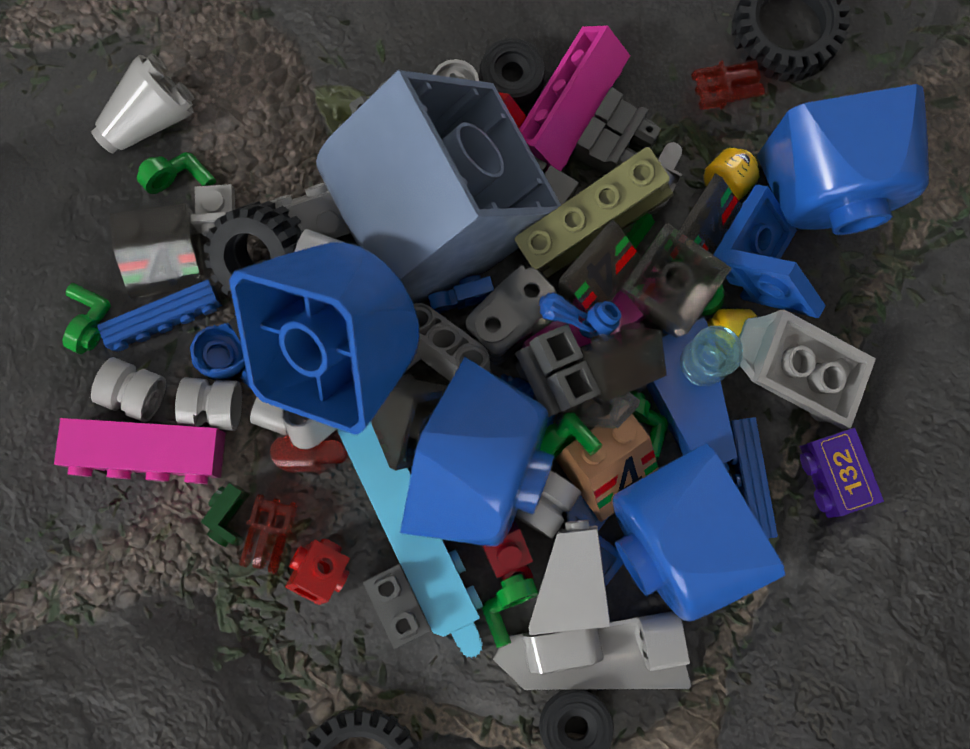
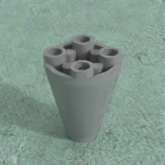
[91,53,195,153]

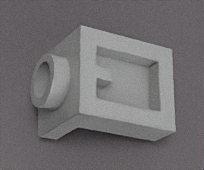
[190,184,235,236]

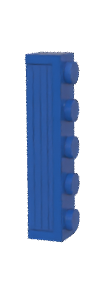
[97,280,222,352]
[730,417,778,538]

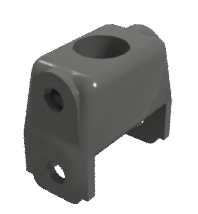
[466,265,555,365]

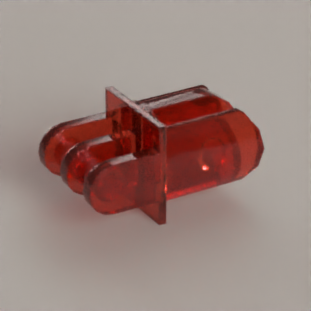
[691,60,765,110]
[270,435,348,474]
[239,494,297,575]

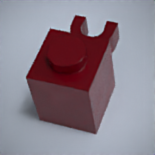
[482,520,534,581]

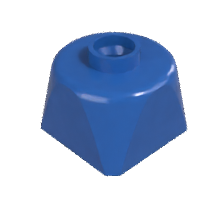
[757,84,929,235]
[229,242,419,435]
[400,357,555,547]
[612,443,786,622]

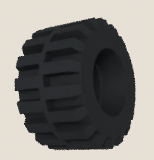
[204,201,304,295]

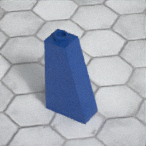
[631,317,737,470]

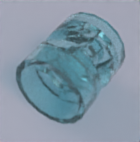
[680,326,743,386]

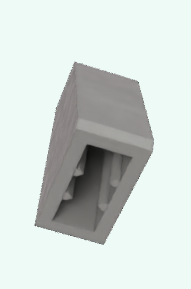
[528,520,610,635]

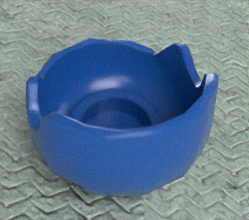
[190,323,245,380]

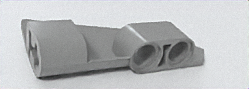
[493,611,691,690]

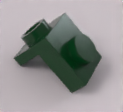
[201,483,250,547]

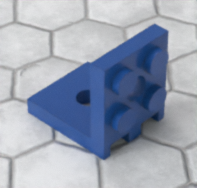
[711,184,826,319]

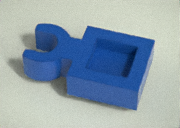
[428,275,494,314]

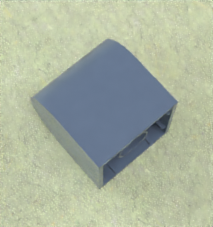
[316,70,561,304]

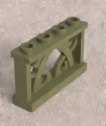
[515,147,674,280]

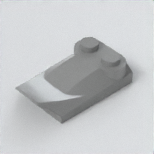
[731,309,876,429]

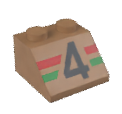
[555,406,658,522]

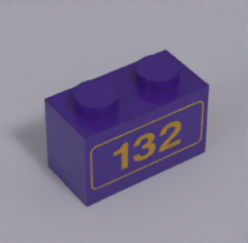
[800,428,884,518]

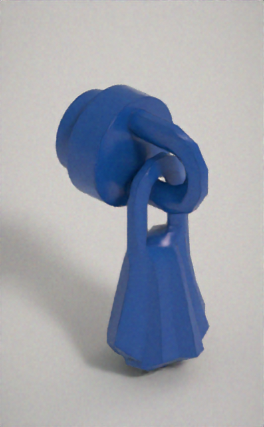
[539,292,621,339]

